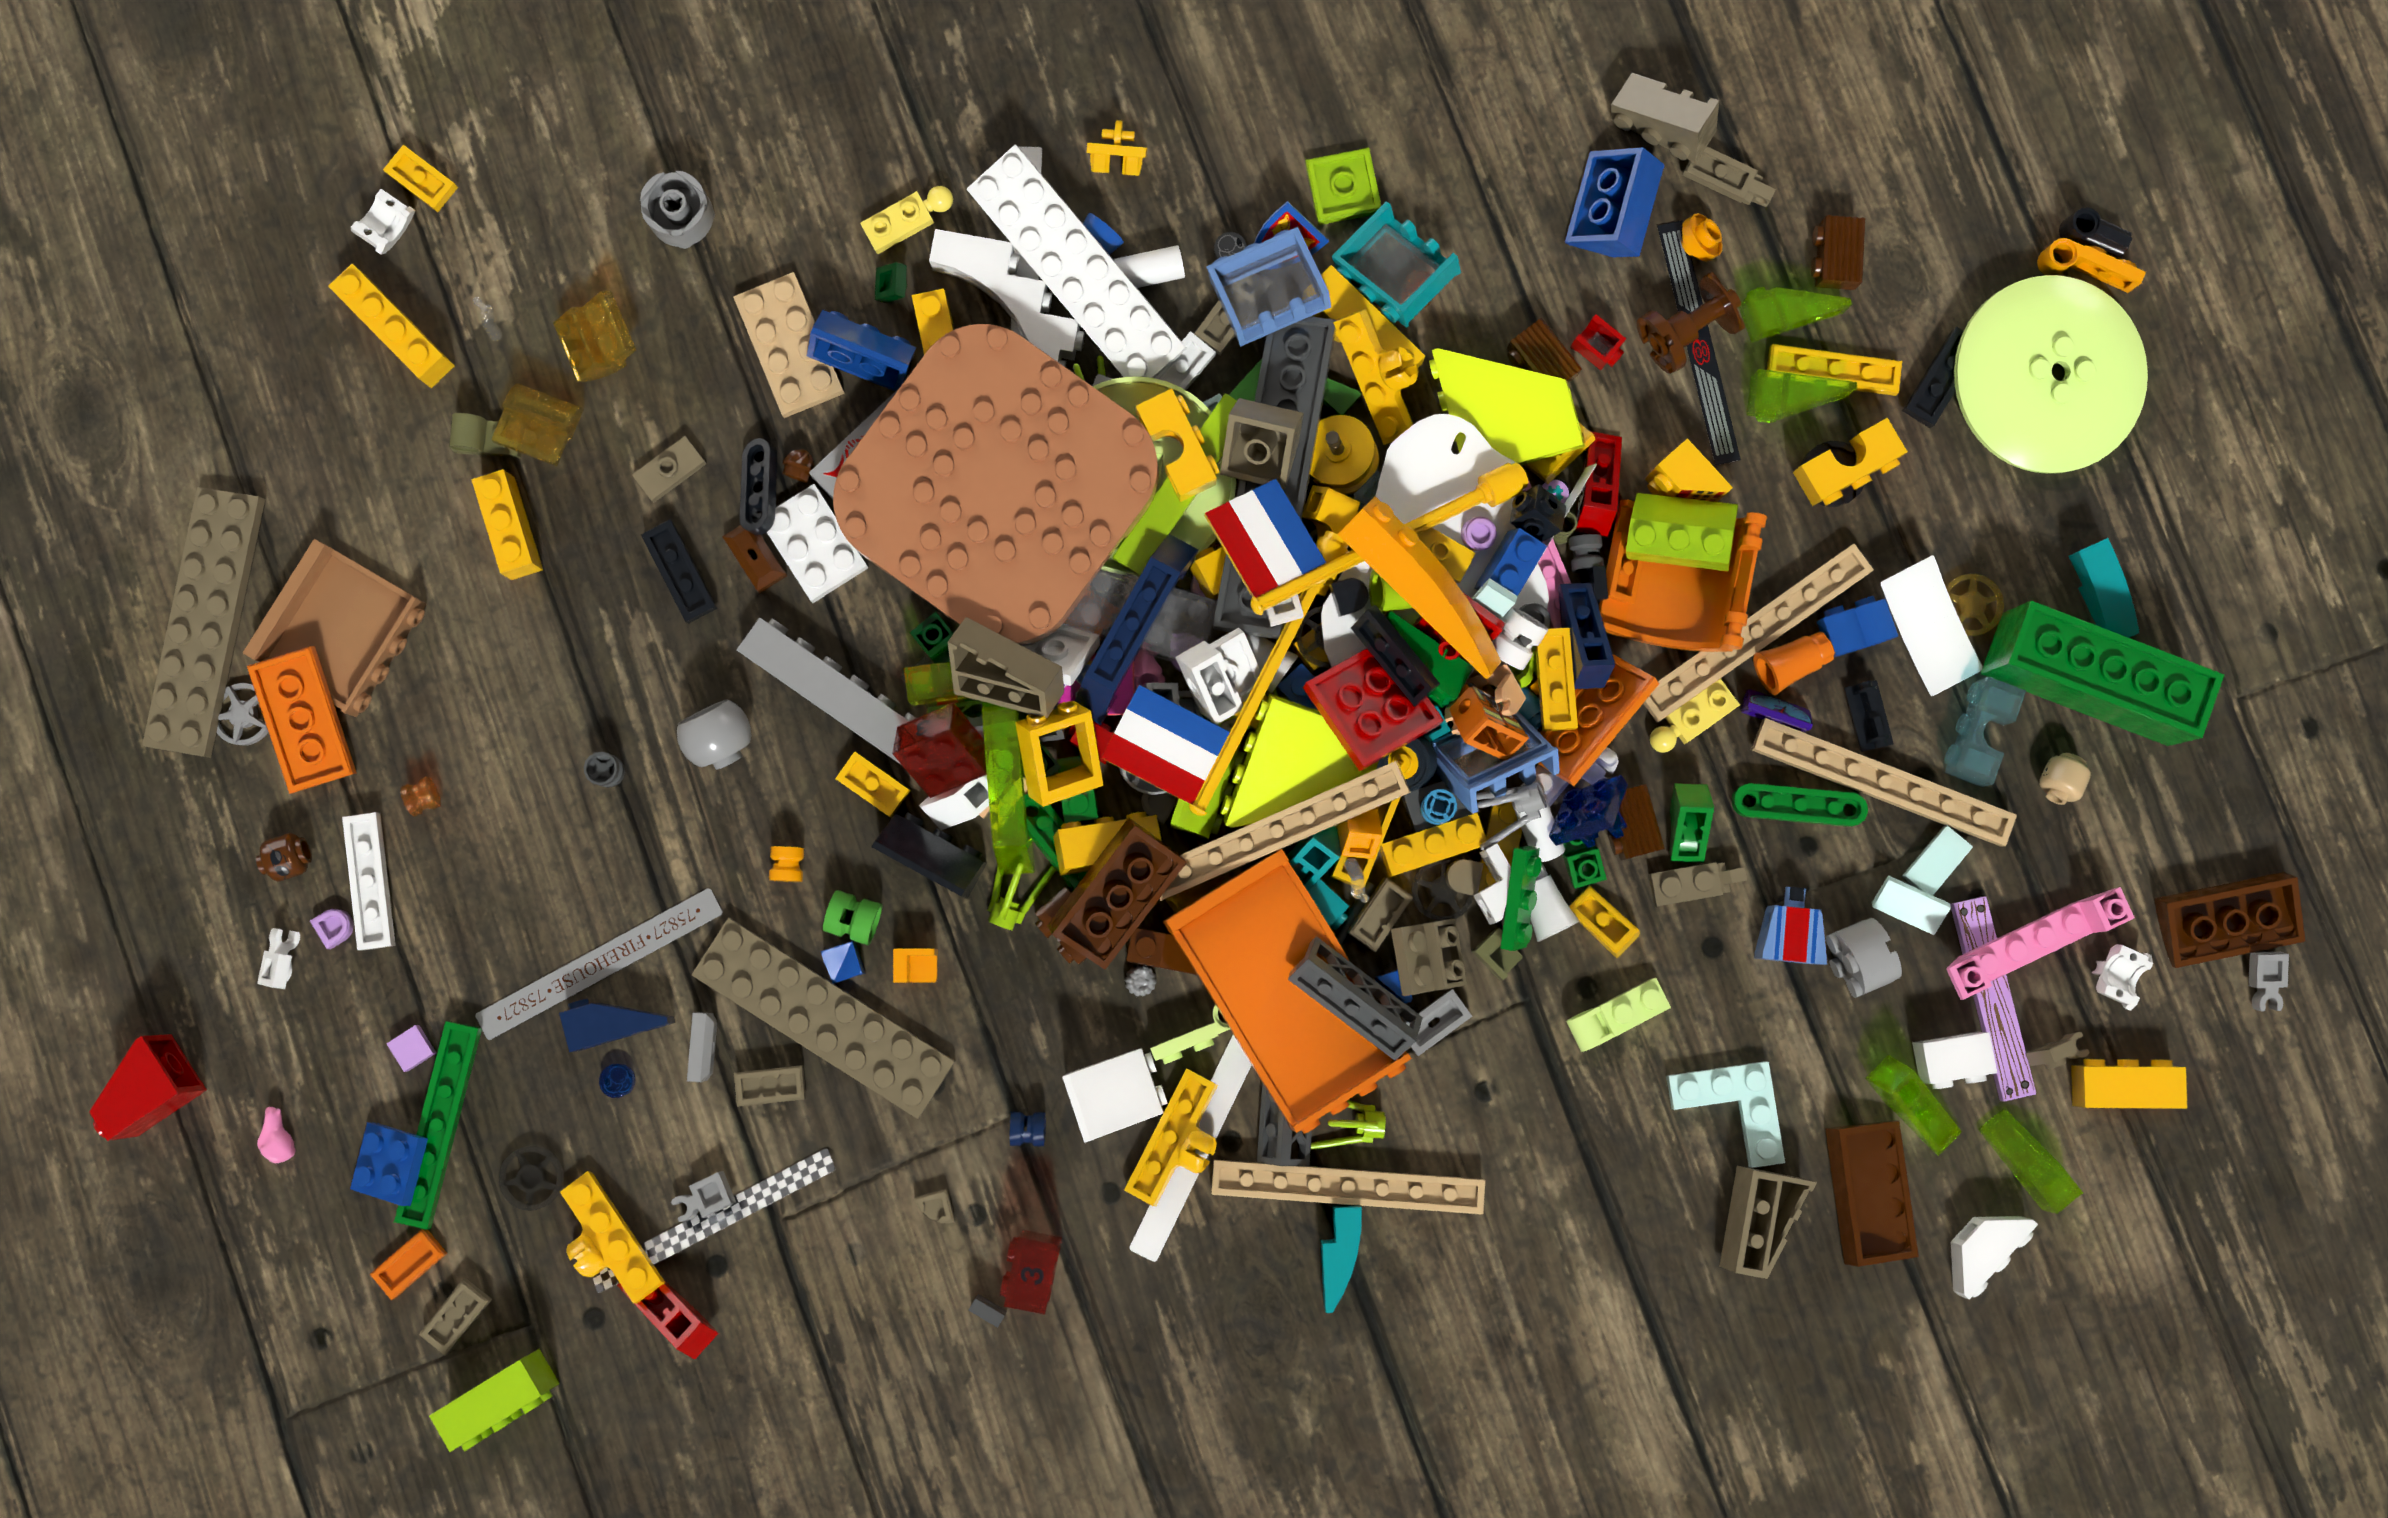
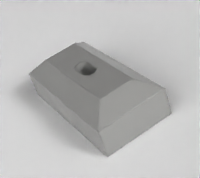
[1405,989,1472,1056]
[687,1012,717,1082]

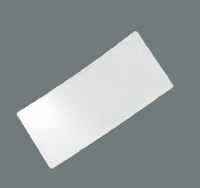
[1881,555,1983,696]

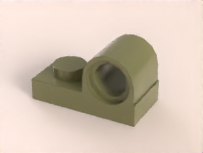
[449,413,524,458]

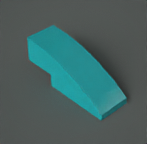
[2068,538,2139,638]
[1320,1204,1362,1313]

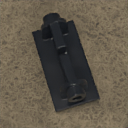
[1844,680,1894,752]

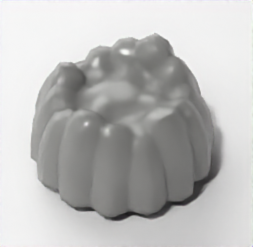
[1124,964,1157,997]

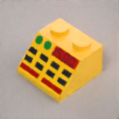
[1645,438,1733,502]

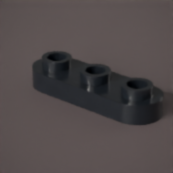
[740,438,777,535]

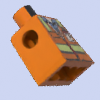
[1449,683,1529,761]

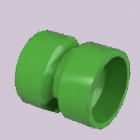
[823,890,883,946]

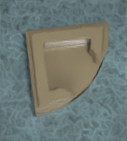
[913,1188,956,1223]

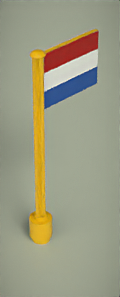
[1204,463,1528,615]
[1101,531,1349,816]

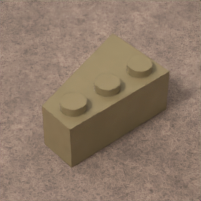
[1611,73,1719,163]
[948,617,1064,718]
[1719,1165,1817,1279]

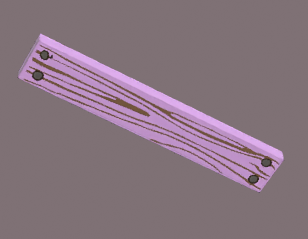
[1950,896,2036,1102]

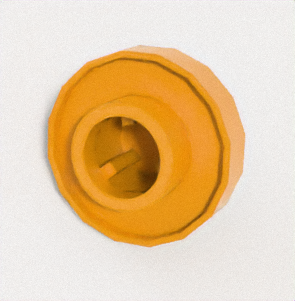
[1681,213,1723,262]

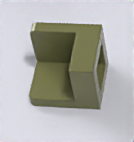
[1471,928,1522,980]

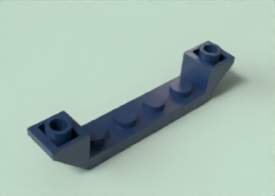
[1075,534,1199,725]

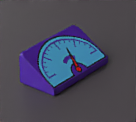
[1740,689,1813,732]

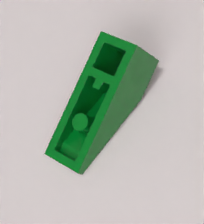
[1384,611,1473,707]

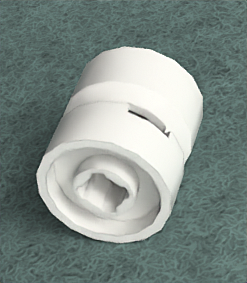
[1492,607,1548,670]

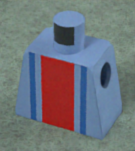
[1754,887,1827,965]

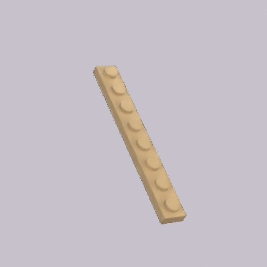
[1643,544,1874,722]
[1751,718,2017,847]
[1160,761,1411,900]
[1211,1159,1485,1214]

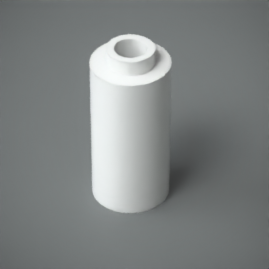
[1114,245,1185,288]
[1511,789,1565,862]

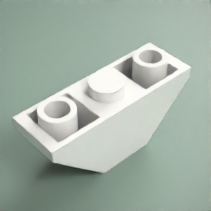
[919,748,1016,830]
[1951,1216,2038,1300]

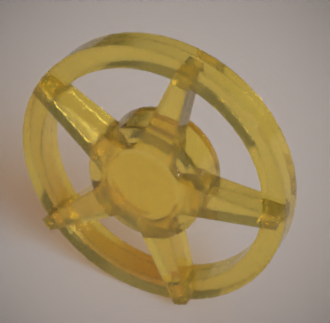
[1946,574,2004,636]

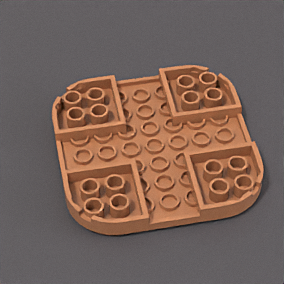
[833,324,1159,645]

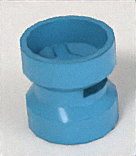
[1420,789,1457,825]

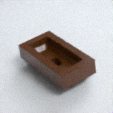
[722,525,787,593]

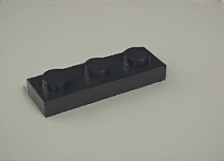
[1902,327,1963,428]
[641,520,718,624]
[1351,605,1440,707]

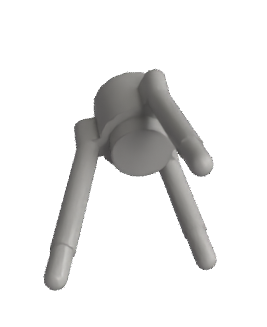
[1476,782,1547,850]

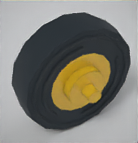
[1377,735,1437,792]

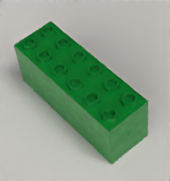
[1981,601,2225,746]

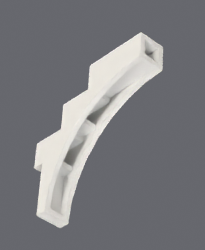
[929,229,1085,367]

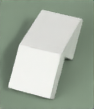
[1473,844,1511,925]

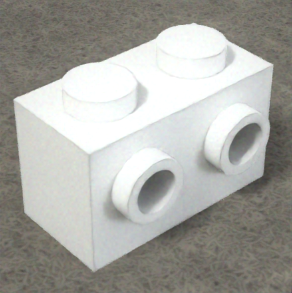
[1912,1032,1997,1089]

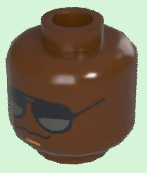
[256,833,312,882]

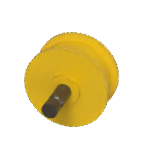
[1310,415,1379,495]

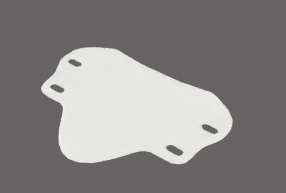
[1321,414,1549,667]

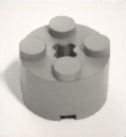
[640,171,715,249]
[1826,918,1902,998]

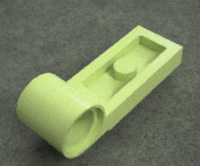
[1566,977,1671,1052]
[1150,1004,1230,1064]

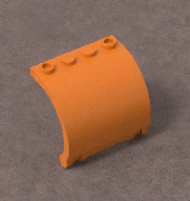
[1599,499,1767,652]

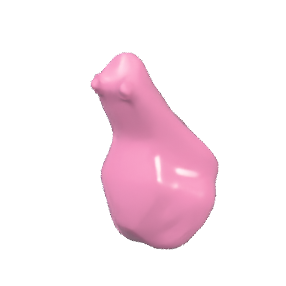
[1134,643,1165,691]
[257,1107,296,1163]

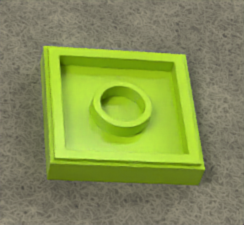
[1305,148,1381,225]

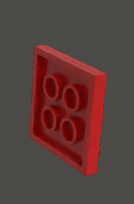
[1302,648,1444,771]

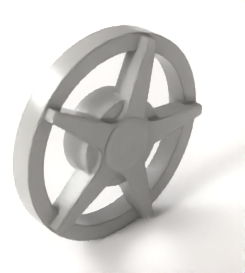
[216,683,268,746]

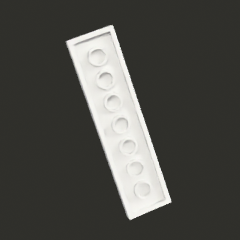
[967,144,1188,378]

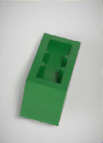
[1056,756,1099,824]
[1669,783,1714,862]

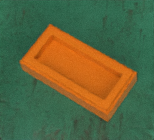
[370,1229,447,1300]

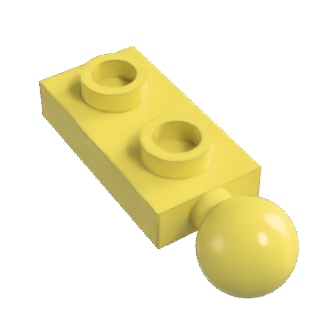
[860,186,953,254]
[1650,678,1740,753]

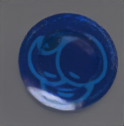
[599,1064,636,1098]

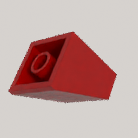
[89,1034,207,1141]

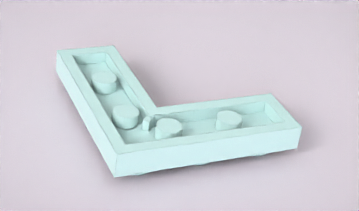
[1666,1061,1785,1168]

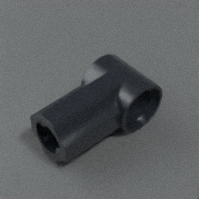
[2059,207,2132,259]

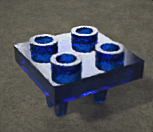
[1549,775,1628,848]

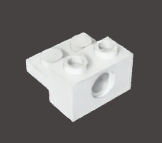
[1176,628,1261,725]

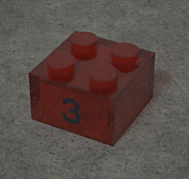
[892,702,991,798]
[1000,1230,1062,1315]

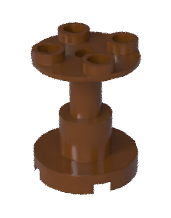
[1637,272,1745,374]

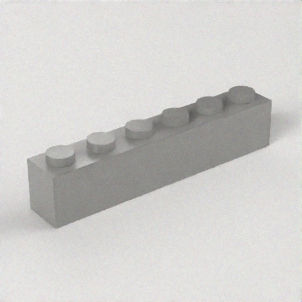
[737,618,926,767]

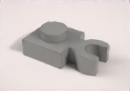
[2249,952,2289,1012]
[671,1171,736,1222]

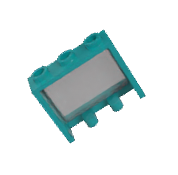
[1332,201,1461,328]

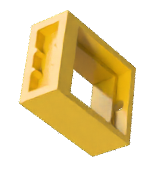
[1015,701,1104,807]

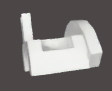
[351,189,415,255]
[2092,944,2153,1011]

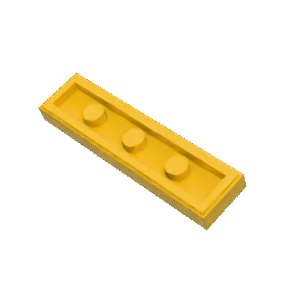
[1766,344,1902,396]

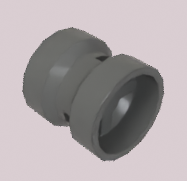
[1569,534,1604,573]
[584,752,625,788]

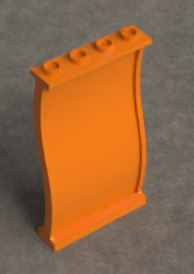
[1163,849,1412,1134]

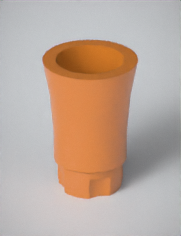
[1753,632,1835,695]

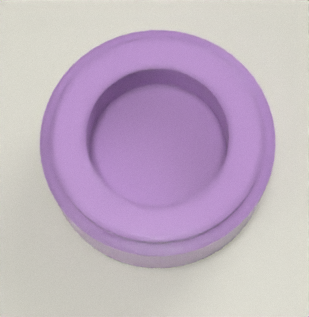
[1461,517,1497,551]

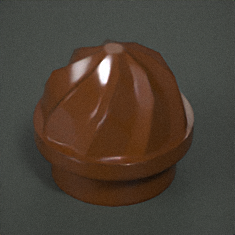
[782,449,815,483]

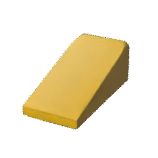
[1569,885,1640,958]

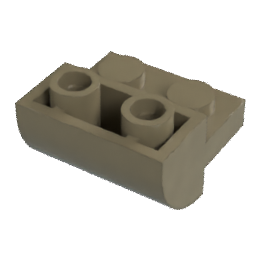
[1391,919,1467,996]

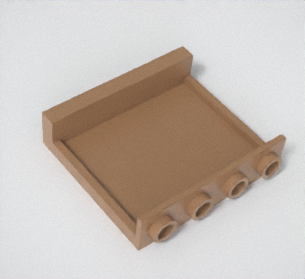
[243,539,427,717]

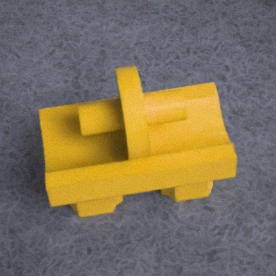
[1087,120,1148,176]

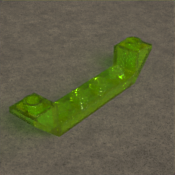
[982,702,1035,875]

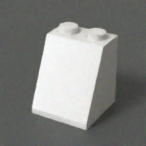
[1062,1048,1168,1143]

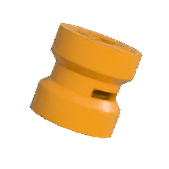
[769,846,804,882]

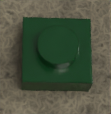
[875,262,907,303]

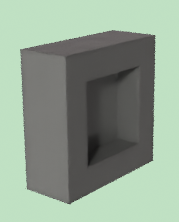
[968,1294,1007,1328]

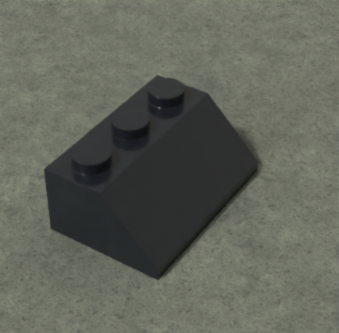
[872,812,987,899]

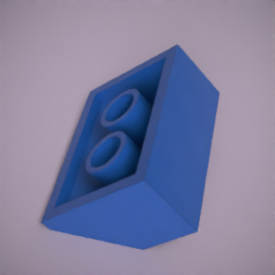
[1565,147,1664,257]
[807,310,917,391]

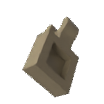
[2025,1032,2090,1069]

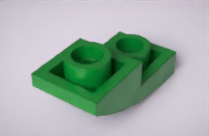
[1554,812,1607,889]

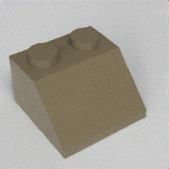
[1220,398,1304,490]

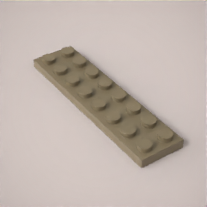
[142,487,265,758]
[692,918,956,1119]

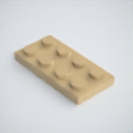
[733,272,845,418]

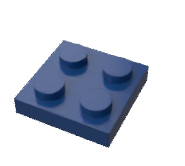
[350,1122,428,1206]

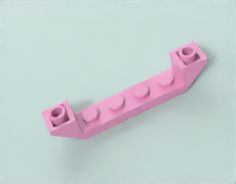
[1946,887,2135,1000]

